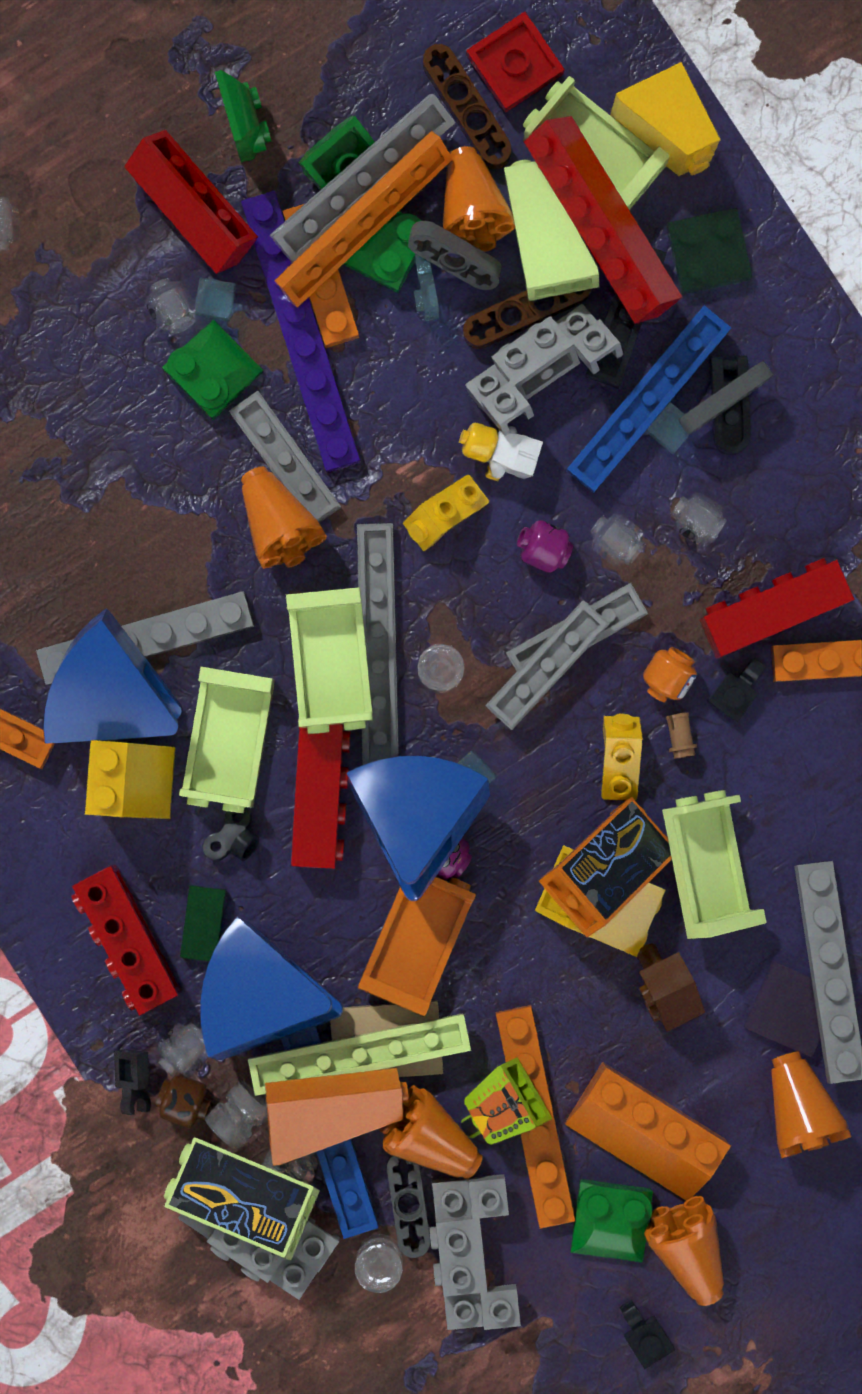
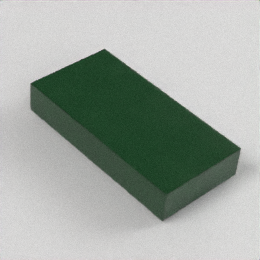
[180,885,226,961]

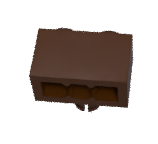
[637,943,705,1032]

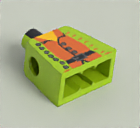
[461,1057,553,1145]

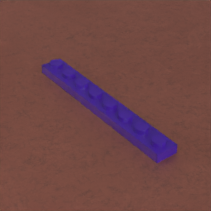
[241,190,360,473]

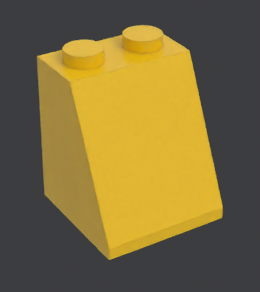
[610,62,720,176]
[85,740,176,819]
[535,845,666,957]

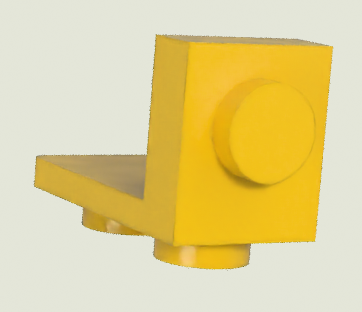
[403,475,489,551]
[601,714,643,800]

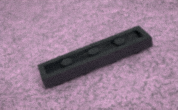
[585,247,667,389]

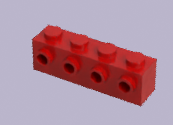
[124,129,258,274]
[699,558,855,659]
[71,864,182,1016]

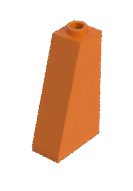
[265,1068,409,1166]

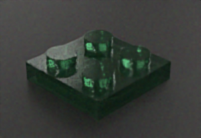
[666,208,752,295]

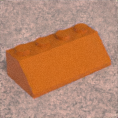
[564,1062,731,1200]

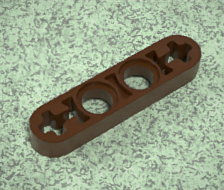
[423,44,511,169]
[463,289,591,349]

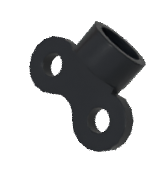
[203,807,260,861]

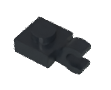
[707,658,766,723]
[114,1049,151,1115]
[619,1299,675,1370]

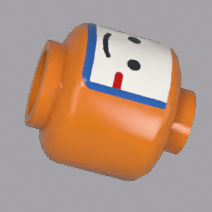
[643,647,697,703]

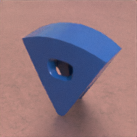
[44,608,182,743]
[347,756,490,901]
[201,917,343,1060]

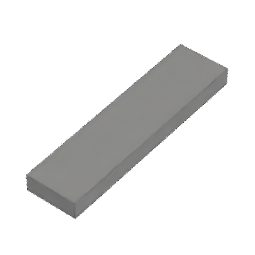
[229,391,341,523]
[505,583,648,672]
[485,600,610,730]

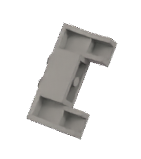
[465,304,623,436]
[429,1174,521,1330]
[178,1214,340,1300]

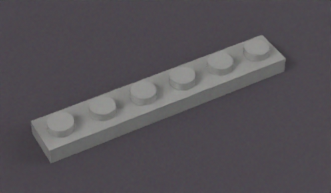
[269,94,455,263]
[36,591,254,685]
[794,861,862,1084]

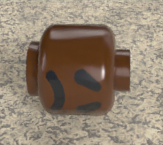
[155,1074,212,1128]

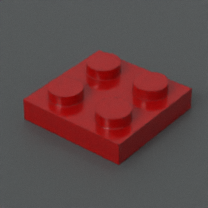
[466,12,565,113]

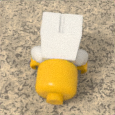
[459,422,543,481]

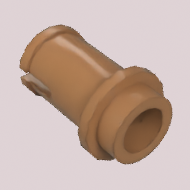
[666,713,698,759]

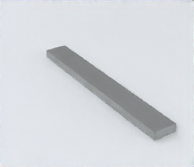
[357,523,399,765]

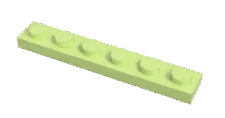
[248,1013,471,1096]

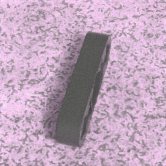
[408,221,502,290]
[678,361,774,436]
[387,1155,430,1258]

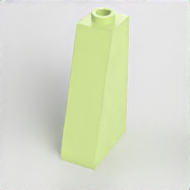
[504,160,599,301]

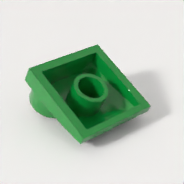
[215,70,272,163]
[298,116,375,190]
[343,211,421,293]
[162,320,264,420]
[570,1179,653,1262]

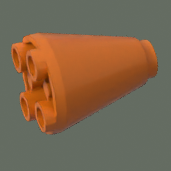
[443,146,515,252]
[241,466,327,569]
[771,1051,852,1159]
[379,1085,482,1179]
[644,1196,724,1306]

